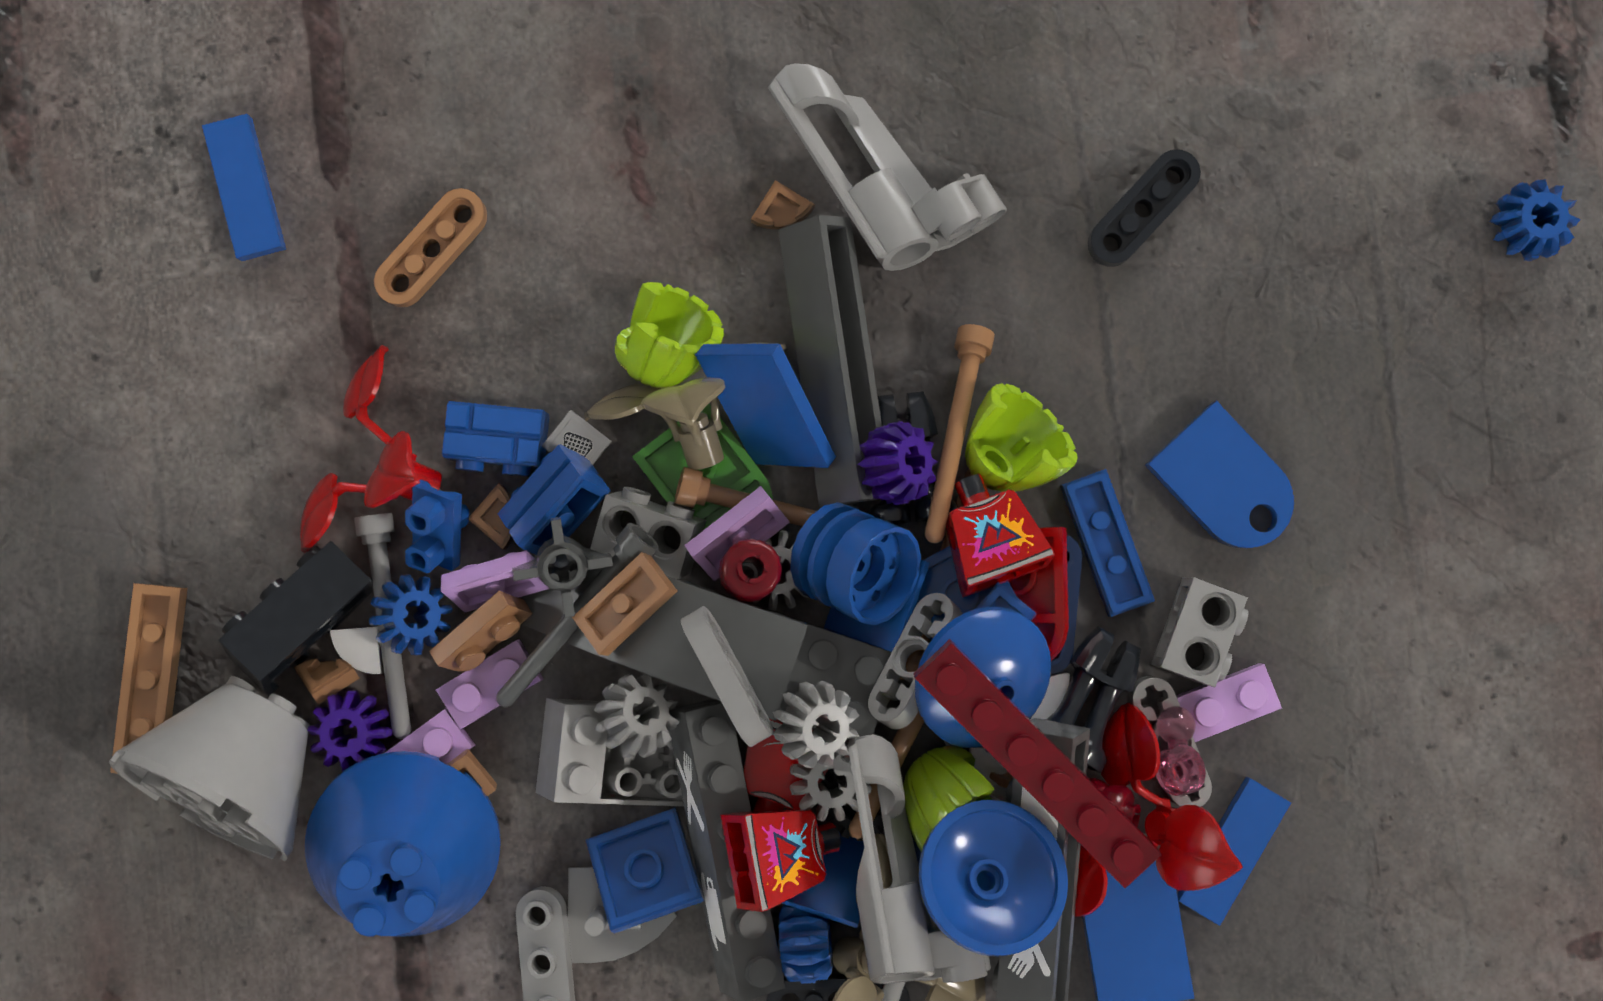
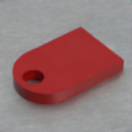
[1008,527,1069,661]

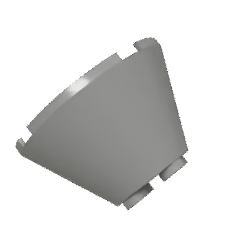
[109,676,310,861]

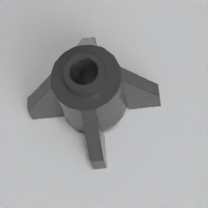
[512,517,613,618]

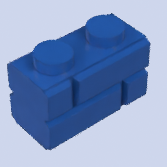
[442,401,549,477]
[497,444,611,555]

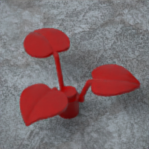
[300,345,442,553]
[1075,703,1243,917]

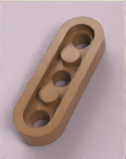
[374,188,487,307]

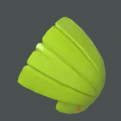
[615,282,724,388]
[965,383,1078,492]
[903,745,995,852]

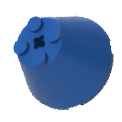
[305,751,501,937]

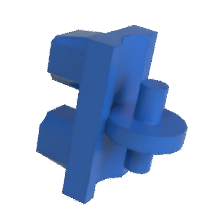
[405,479,469,573]

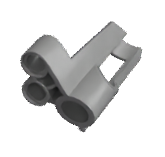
[768,63,1007,271]
[848,734,991,984]

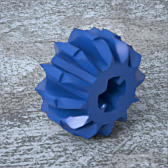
[1489,179,1581,261]
[369,574,453,655]
[778,904,833,984]

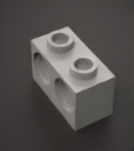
[590,487,707,580]
[1151,577,1248,687]

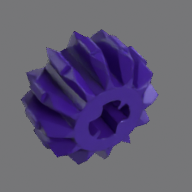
[857,421,938,505]
[307,690,392,772]

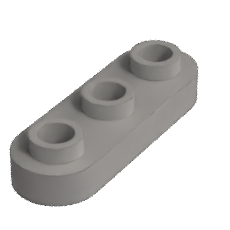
[516,886,575,1001]

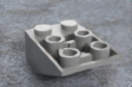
[535,698,684,806]

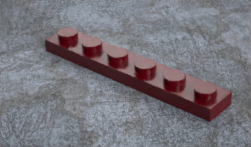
[913,639,1162,888]

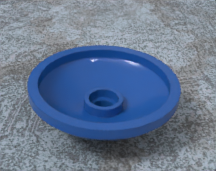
[915,607,1051,748]
[919,800,1068,956]

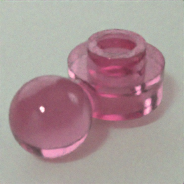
[1156,706,1206,796]

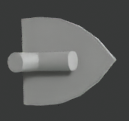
[568,867,677,963]

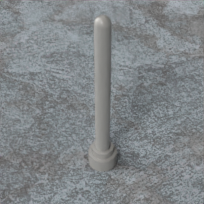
[354,513,411,739]

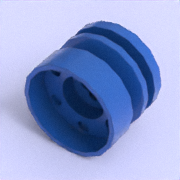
[790,502,921,626]

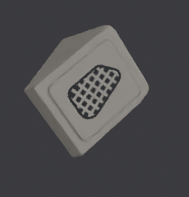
[542,410,612,465]

